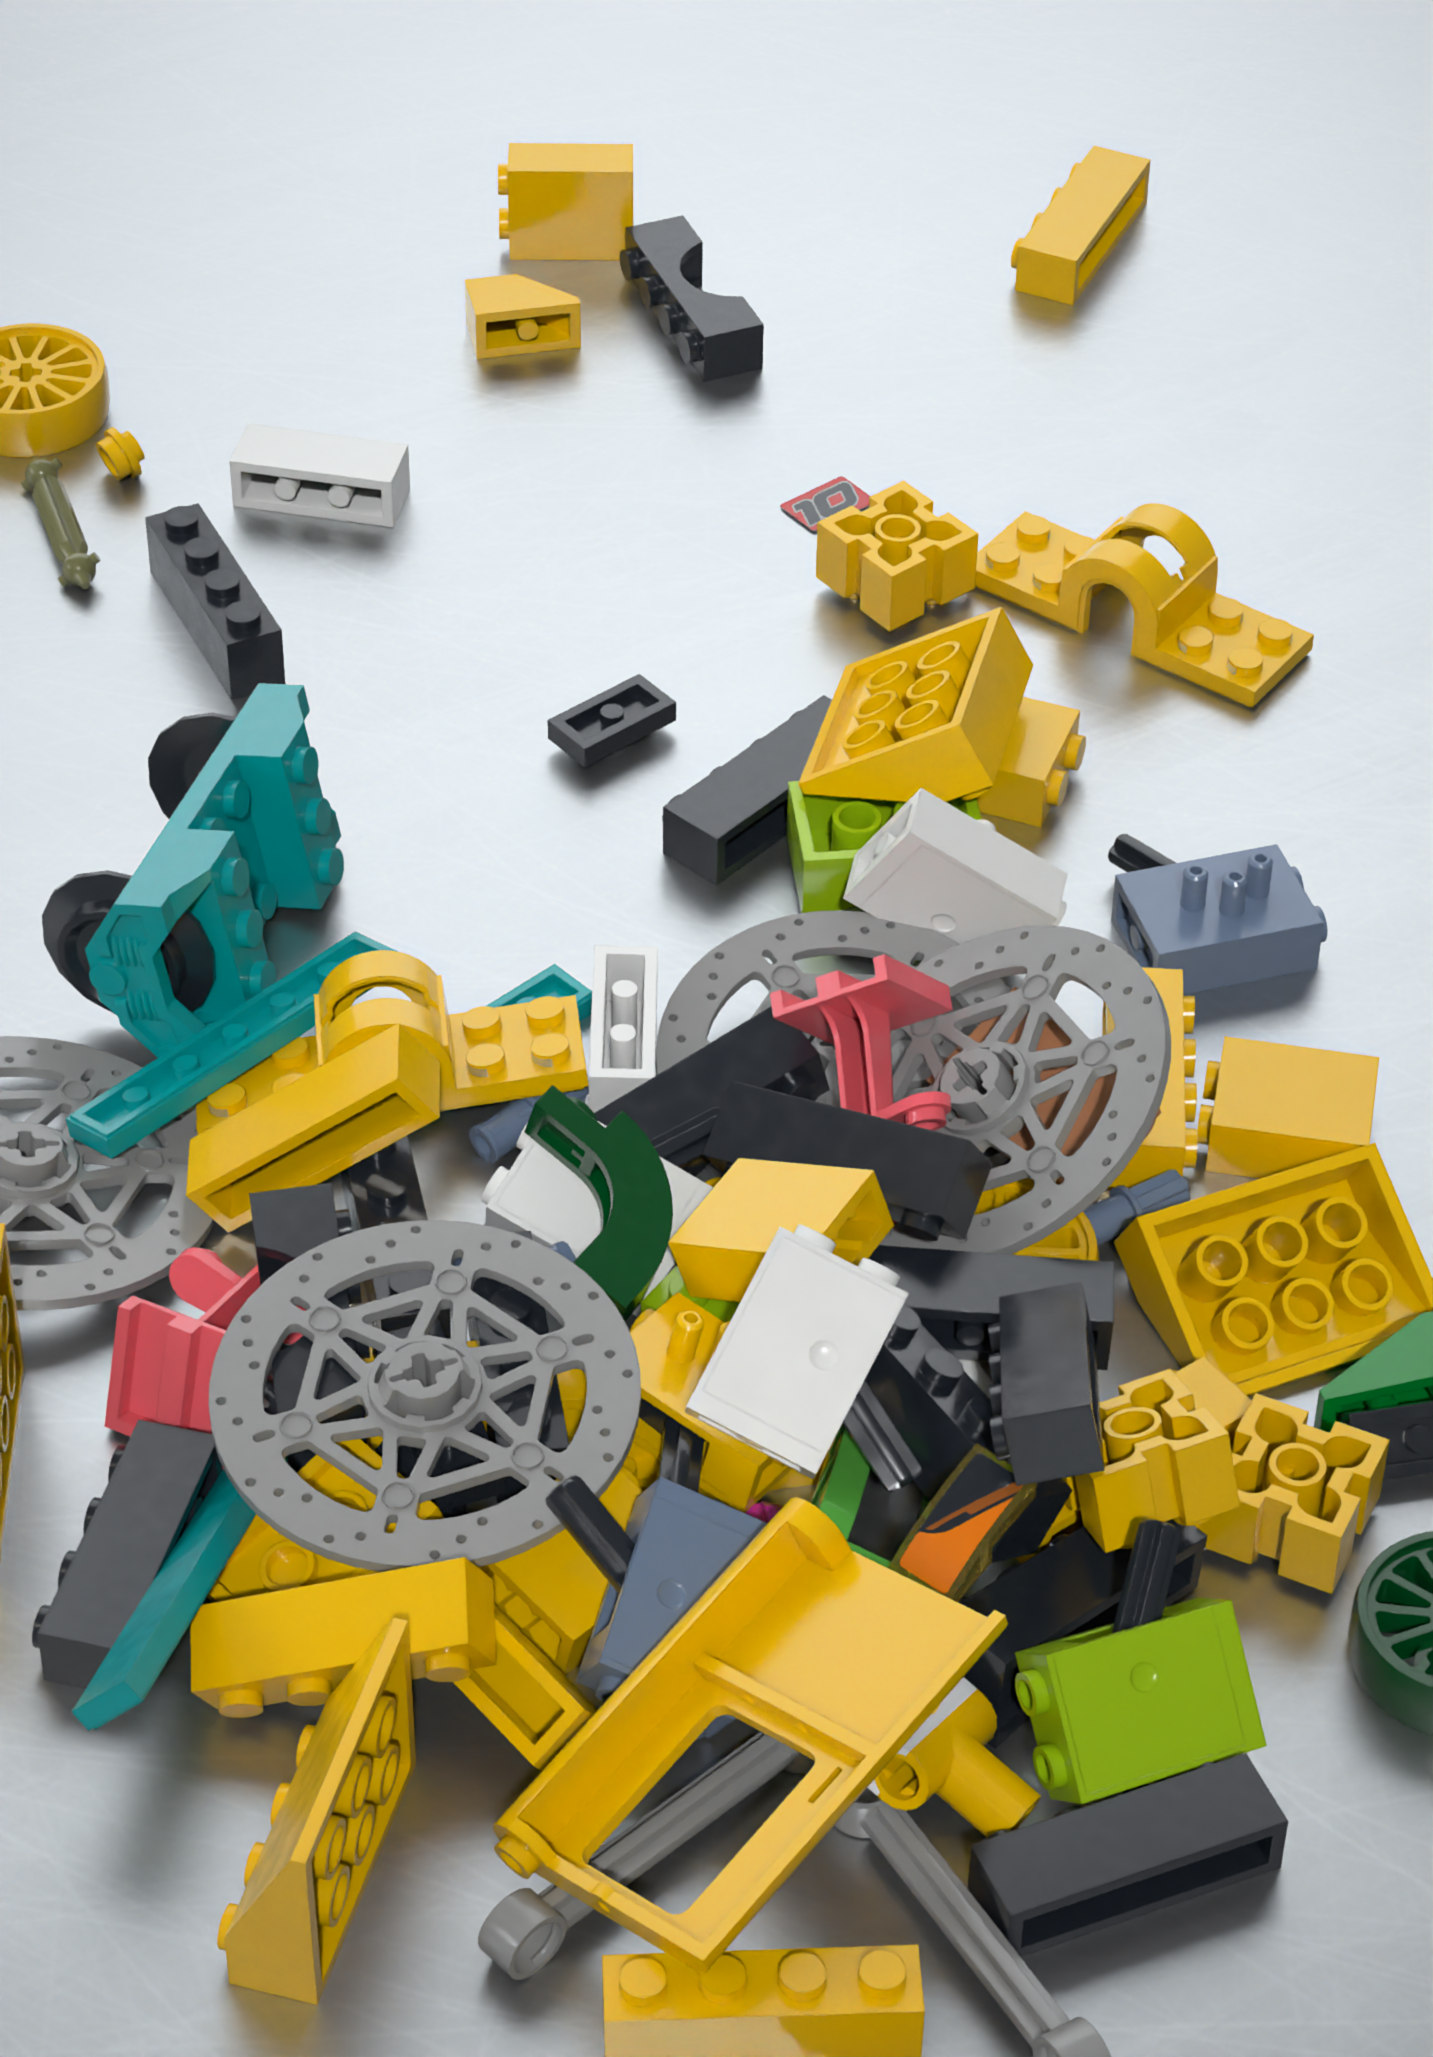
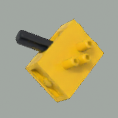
[584,1292,792,1513]

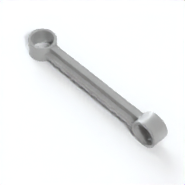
[478,1732,815,1980]
[834,1800,1111,2057]

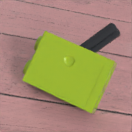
[1015,1519,1267,1804]

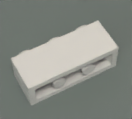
[229,423,410,528]
[589,945,658,1113]

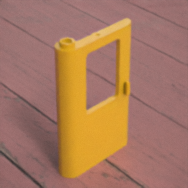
[493,1497,1008,1973]

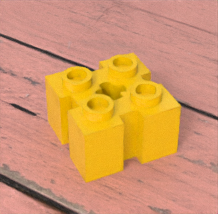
[816,480,979,632]
[1062,1369,1240,1553]
[1200,1393,1389,1594]

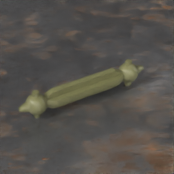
[21,456,101,589]

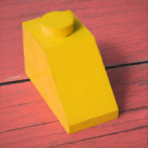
[465,274,581,359]

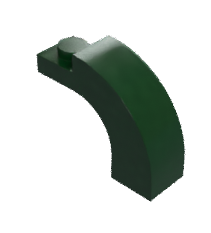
[524,1085,673,1321]

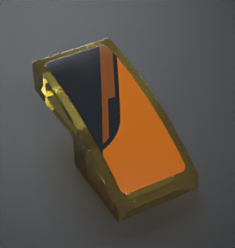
[888,1443,1037,1602]

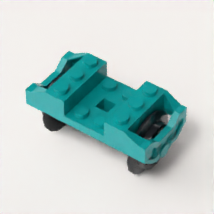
[42,683,344,1058]

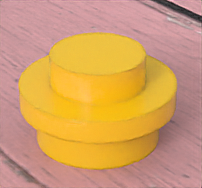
[96,427,145,481]

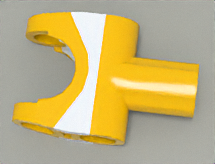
[867,1677,1041,1837]

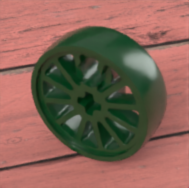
[1348,1531,1433,1736]

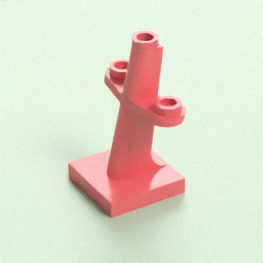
[770,954,953,1223]
[104,1247,306,1470]

